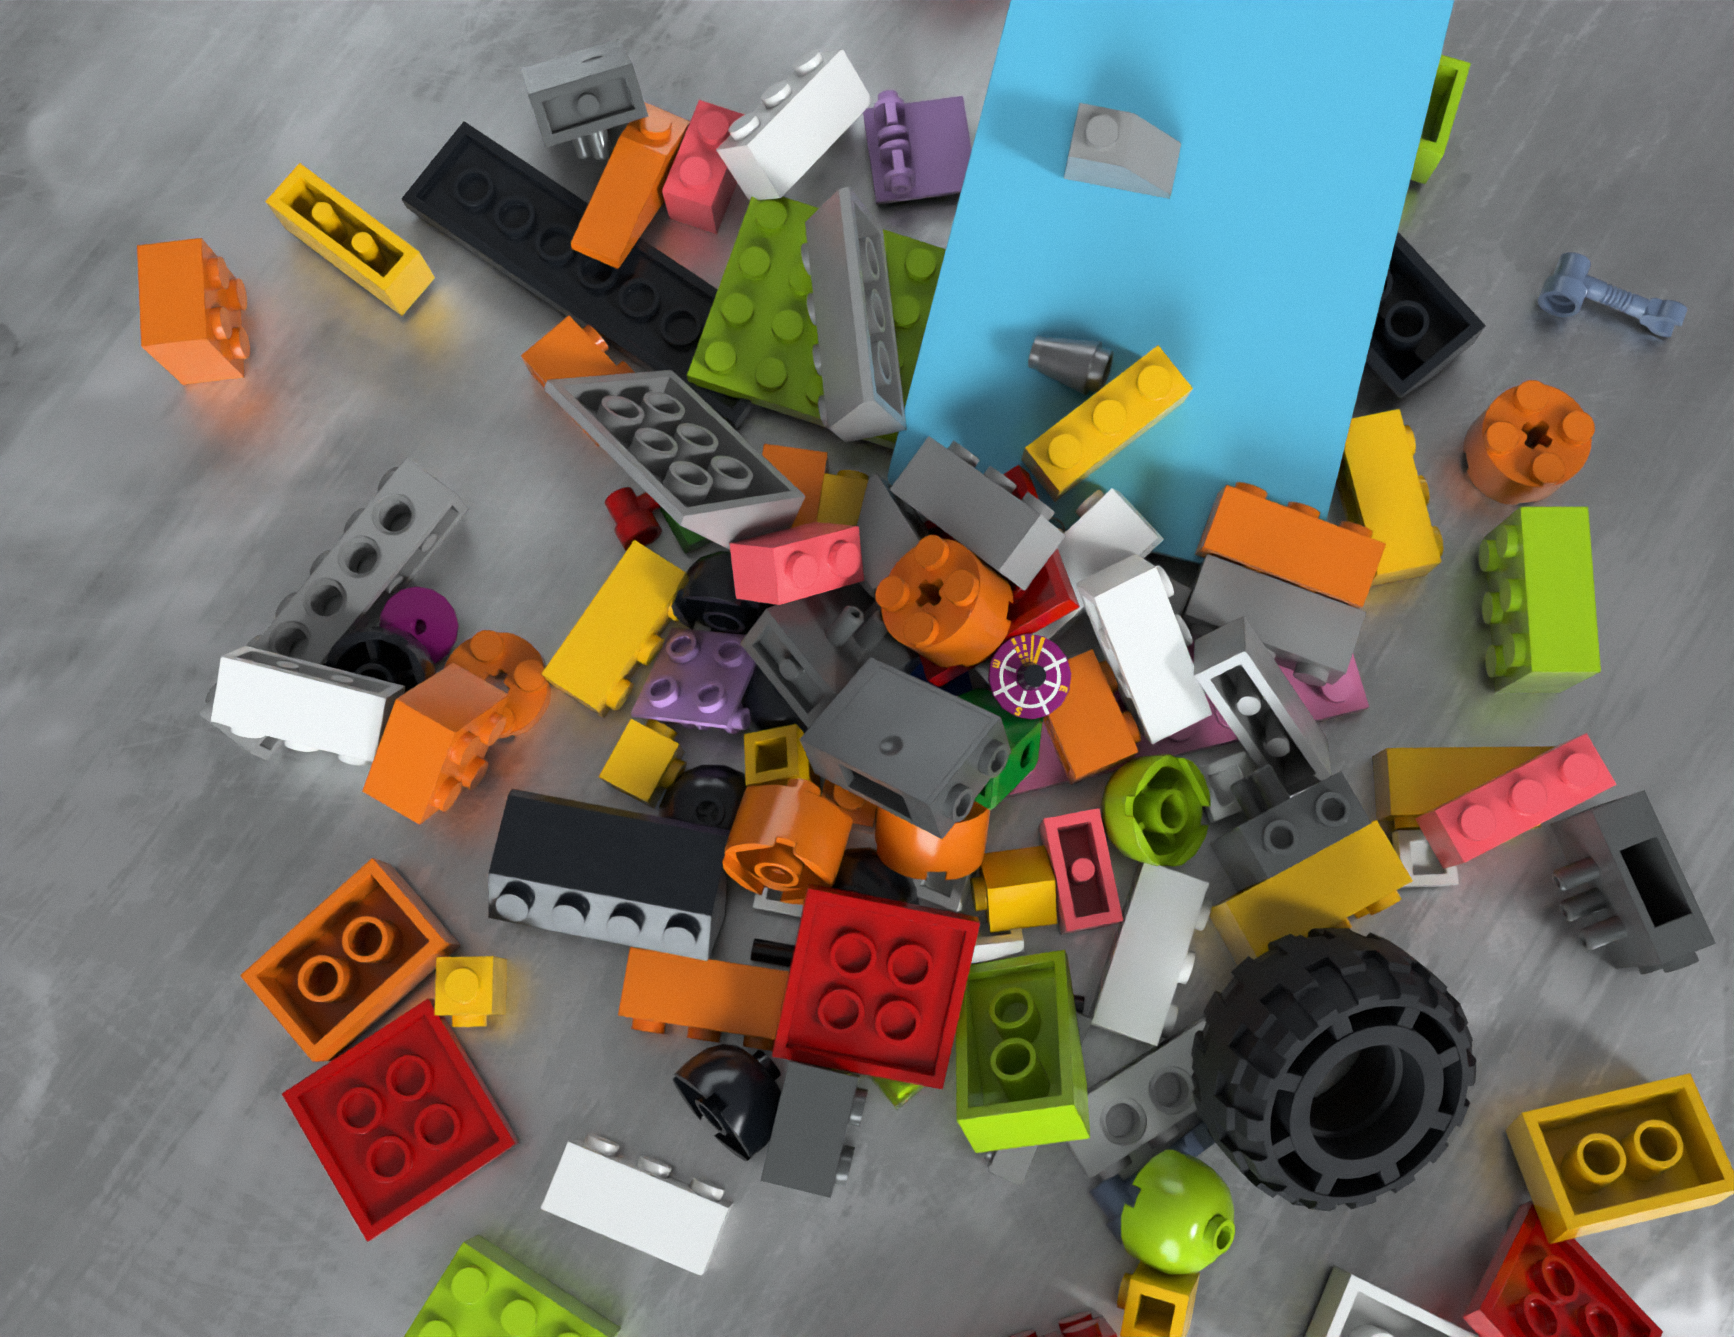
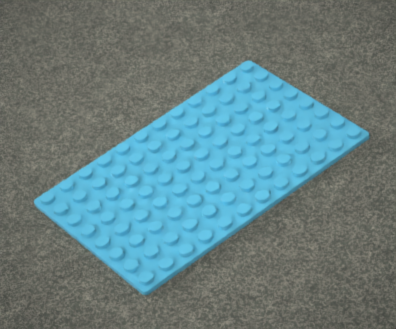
[887,0,1454,565]

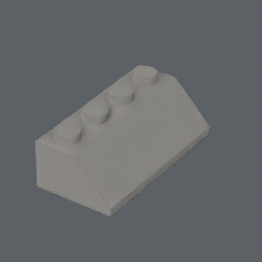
[801,187,907,442]

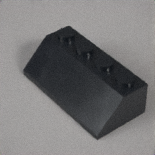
[1366,232,1486,398]
[488,789,731,961]

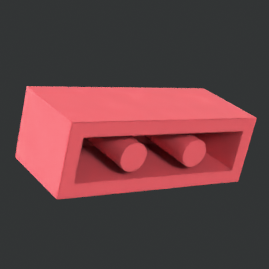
[1415,733,1617,869]

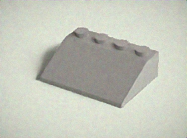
[544,370,806,550]

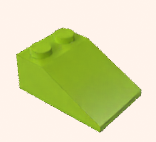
[956,949,1090,1153]

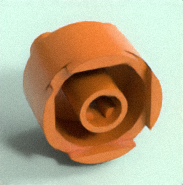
[1463,380,1595,505]
[875,535,1013,668]
[722,778,853,905]
[875,801,990,880]

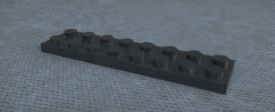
[401,121,756,430]

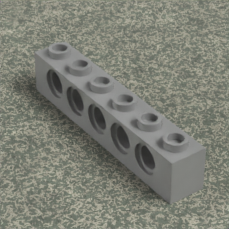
[198,457,469,761]
[1065,1014,1206,1180]

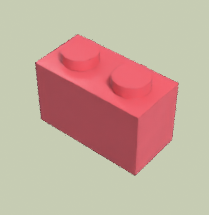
[662,100,745,234]
[729,522,864,605]
[1038,808,1124,935]

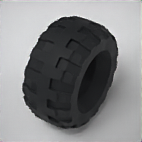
[1191,928,1476,1211]

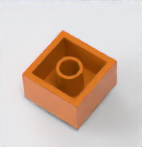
[137,238,250,385]
[362,663,509,825]

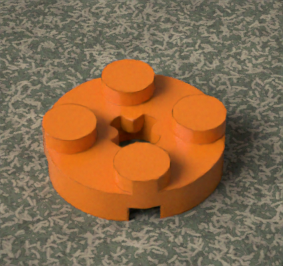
[443,630,551,738]

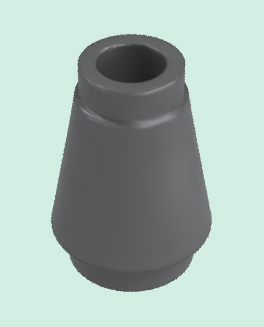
[1028,336,1114,395]

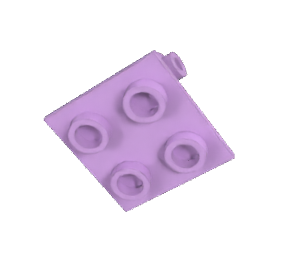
[863,90,972,204]
[631,628,756,734]

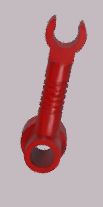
[604,487,662,551]

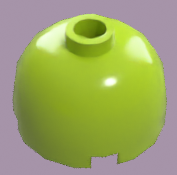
[1101,754,1211,867]
[1121,1149,1235,1275]

